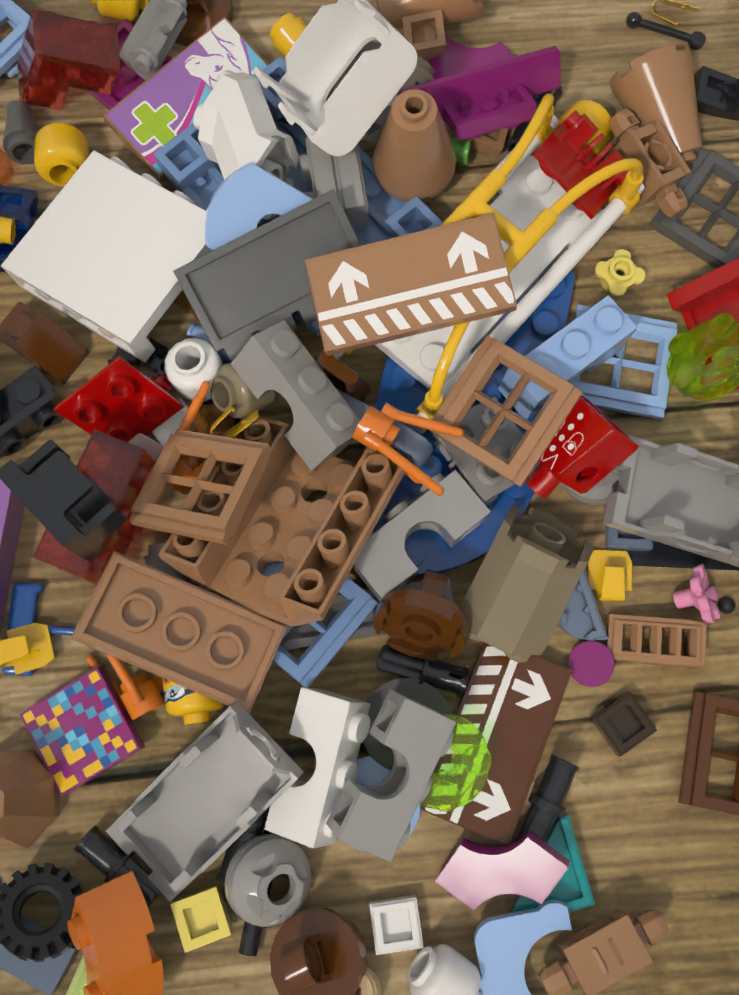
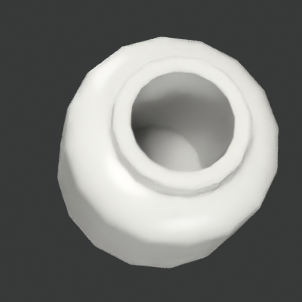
[164,338,224,401]
[407,944,482,995]

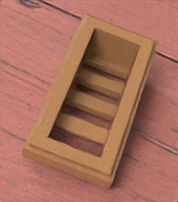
[606,614,707,669]

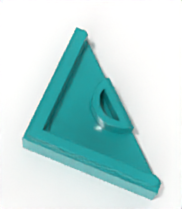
[509,814,595,913]

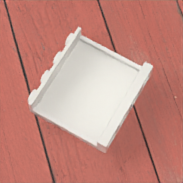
[1,150,212,363]

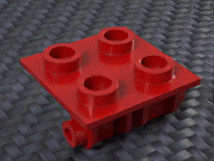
[532,110,630,219]
[54,356,184,455]

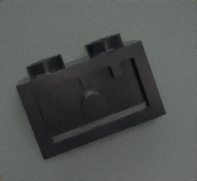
[0,365,63,459]

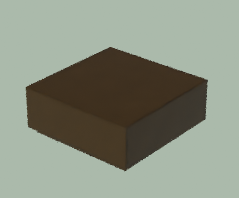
[590,691,657,757]

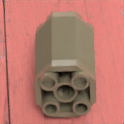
[459,506,593,663]

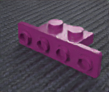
[399,46,561,141]

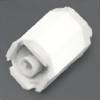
[193,70,299,224]

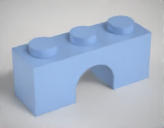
[498,295,638,420]

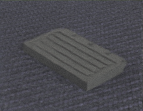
[173,189,361,362]

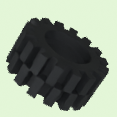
[0,863,83,962]

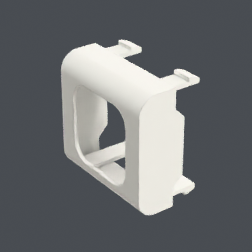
[253,0,417,156]

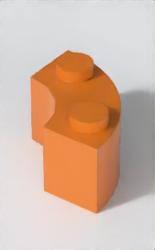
[67,871,164,995]

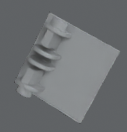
[432,396,541,506]

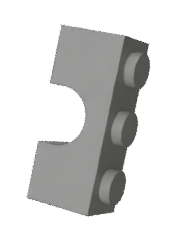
[231,320,360,471]
[352,469,491,602]
[326,689,456,862]

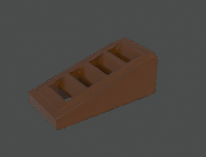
[317,352,371,402]

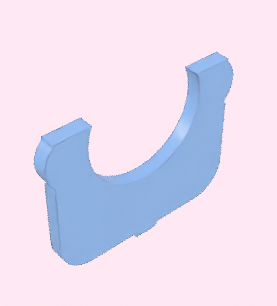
[474,900,572,995]

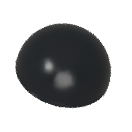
[717,596,736,614]

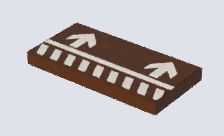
[420,642,572,846]

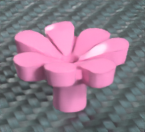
[673,564,721,623]

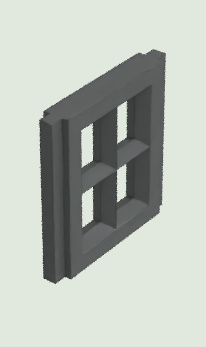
[650,148,739,269]

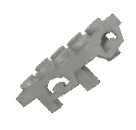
[603,435,739,567]
[106,701,303,902]

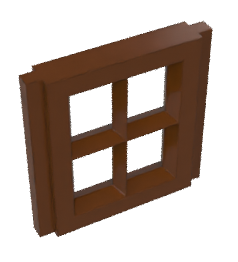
[678,692,739,815]

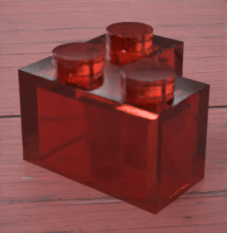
[17,8,120,110]

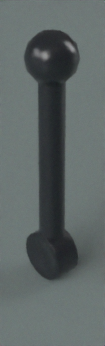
[626,12,706,50]

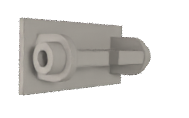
[117,0,188,81]

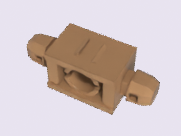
[606,109,691,218]
[538,909,669,995]

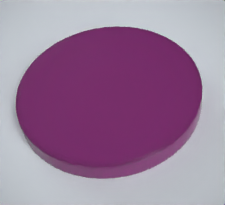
[568,641,615,687]

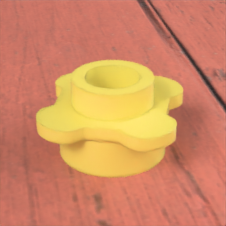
[595,249,645,297]

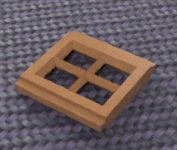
[428,335,583,488]
[129,429,272,545]

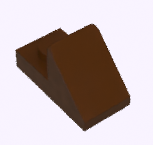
[0,301,90,385]

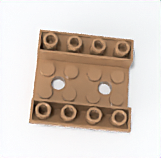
[158,415,408,627]

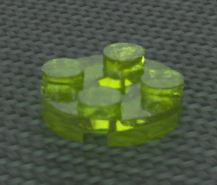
[667,313,739,402]
[419,712,492,812]

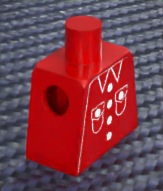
[525,395,640,499]

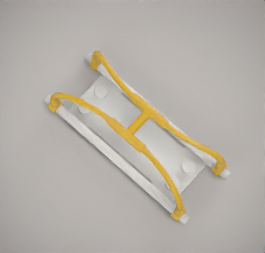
[332,93,645,434]

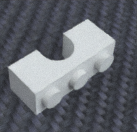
[264,687,371,848]

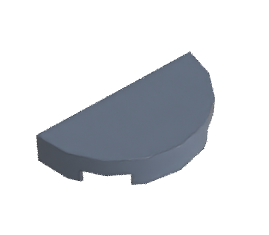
[557,570,608,641]

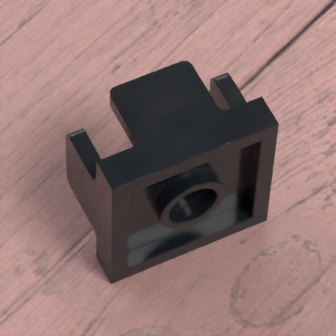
[0,439,128,563]

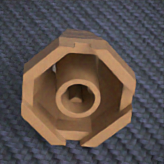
[0,750,59,849]

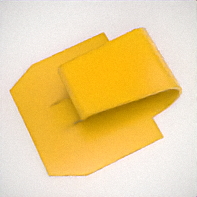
[650,0,700,26]
[210,406,259,438]
[588,550,632,601]
[0,623,55,675]

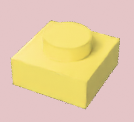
[170,884,234,953]

